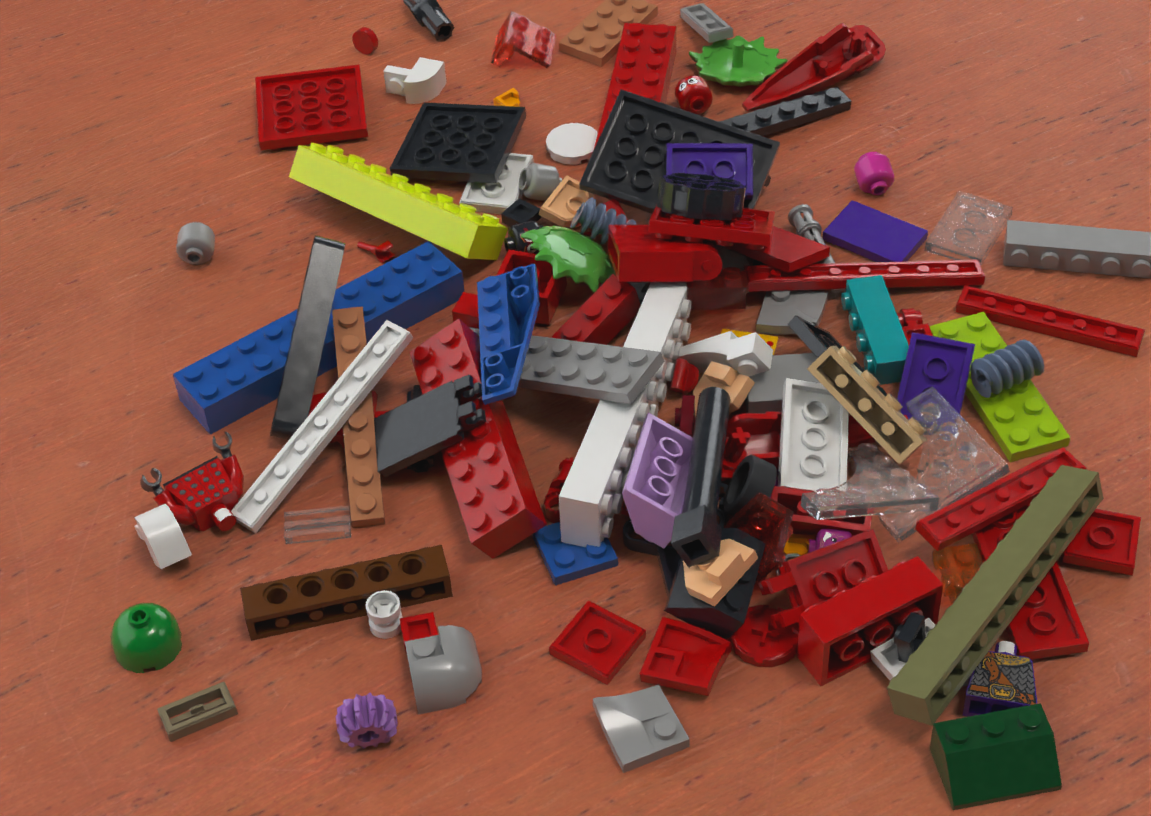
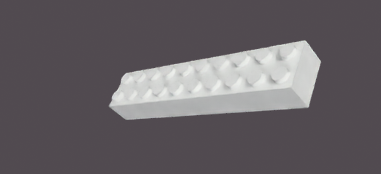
[559,282,691,547]

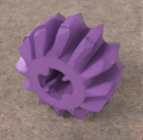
[336,693,398,749]

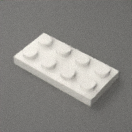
[778,378,849,496]

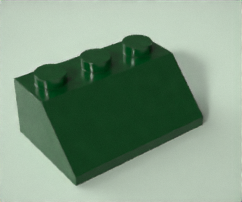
[930,703,1062,810]

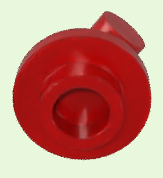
[670,358,699,394]

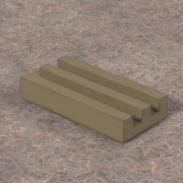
[157,682,238,742]

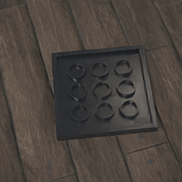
[389,102,527,183]

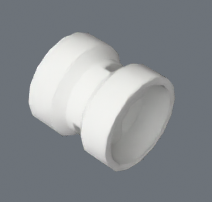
[366,590,403,639]

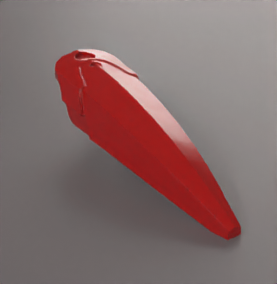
[742,23,886,112]
[721,411,908,481]

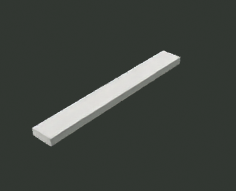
[231,320,413,534]

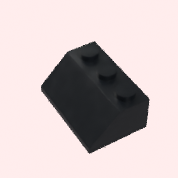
[664,528,766,640]

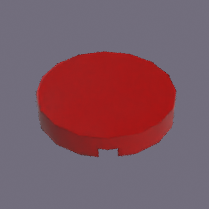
[731,604,799,668]

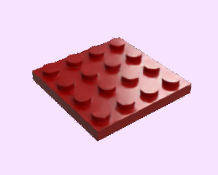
[255,64,368,150]
[648,205,775,250]

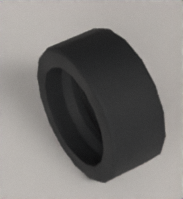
[723,455,777,522]

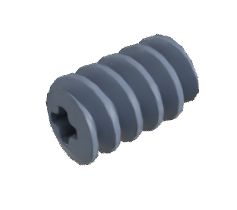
[570,197,637,245]
[970,340,1045,398]

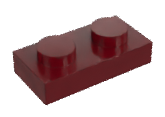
[675,395,695,437]

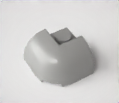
[405,625,482,715]

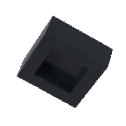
[501,199,542,226]
[894,612,926,663]

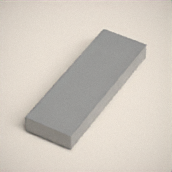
[680,3,733,43]

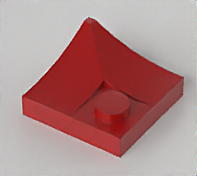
[639,617,732,696]

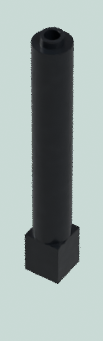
[671,387,731,568]

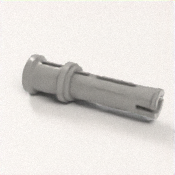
[788,204,835,264]

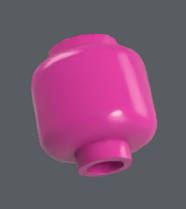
[854,152,894,195]

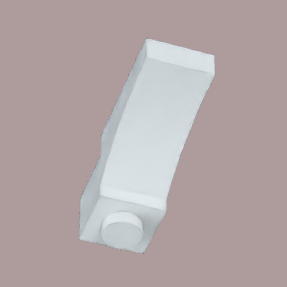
[678,331,773,376]

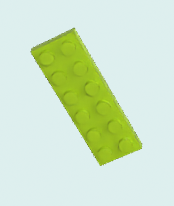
[929,312,1070,462]

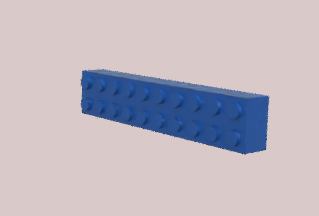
[173,241,465,435]

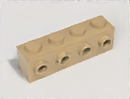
[807,346,927,464]

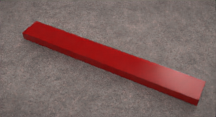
[744,260,985,291]

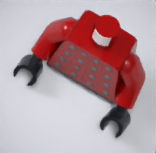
[140,432,244,531]

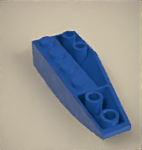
[477,263,540,405]

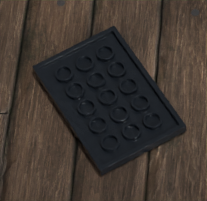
[579,90,780,214]

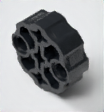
[657,173,746,221]

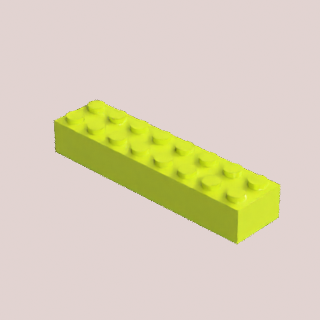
[289,143,508,260]

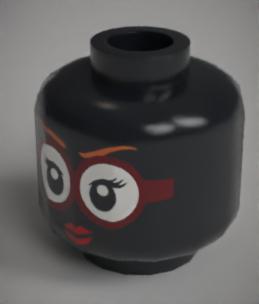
[504,220,544,254]

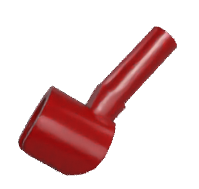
[357,240,396,263]

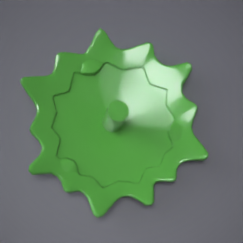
[689,35,788,86]
[521,225,616,294]

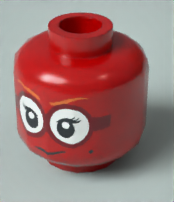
[675,75,713,115]

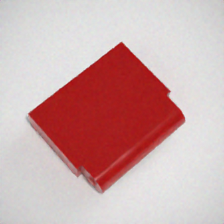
[608,225,723,282]

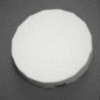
[546,123,598,165]

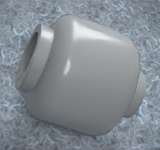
[519,163,562,201]
[176,222,215,265]

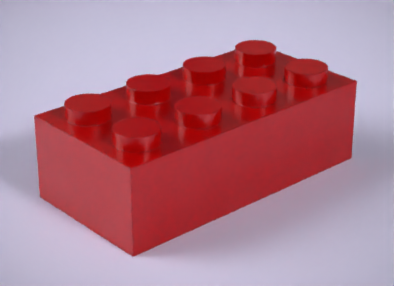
[797,556,943,686]

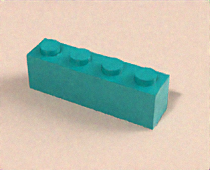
[841,275,909,385]

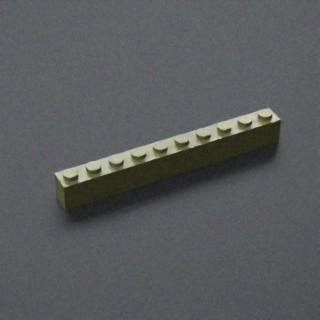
[887,465,1104,726]

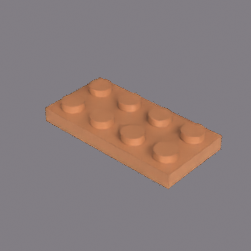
[558,0,658,67]

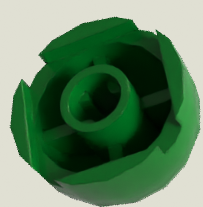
[110,603,182,673]

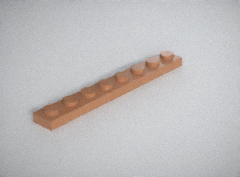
[332,306,385,528]

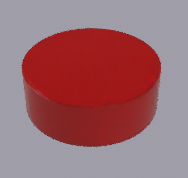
[352,27,378,55]

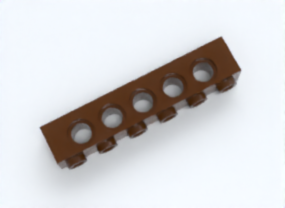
[240,545,453,641]

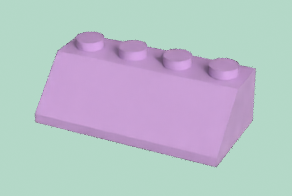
[622,412,693,548]

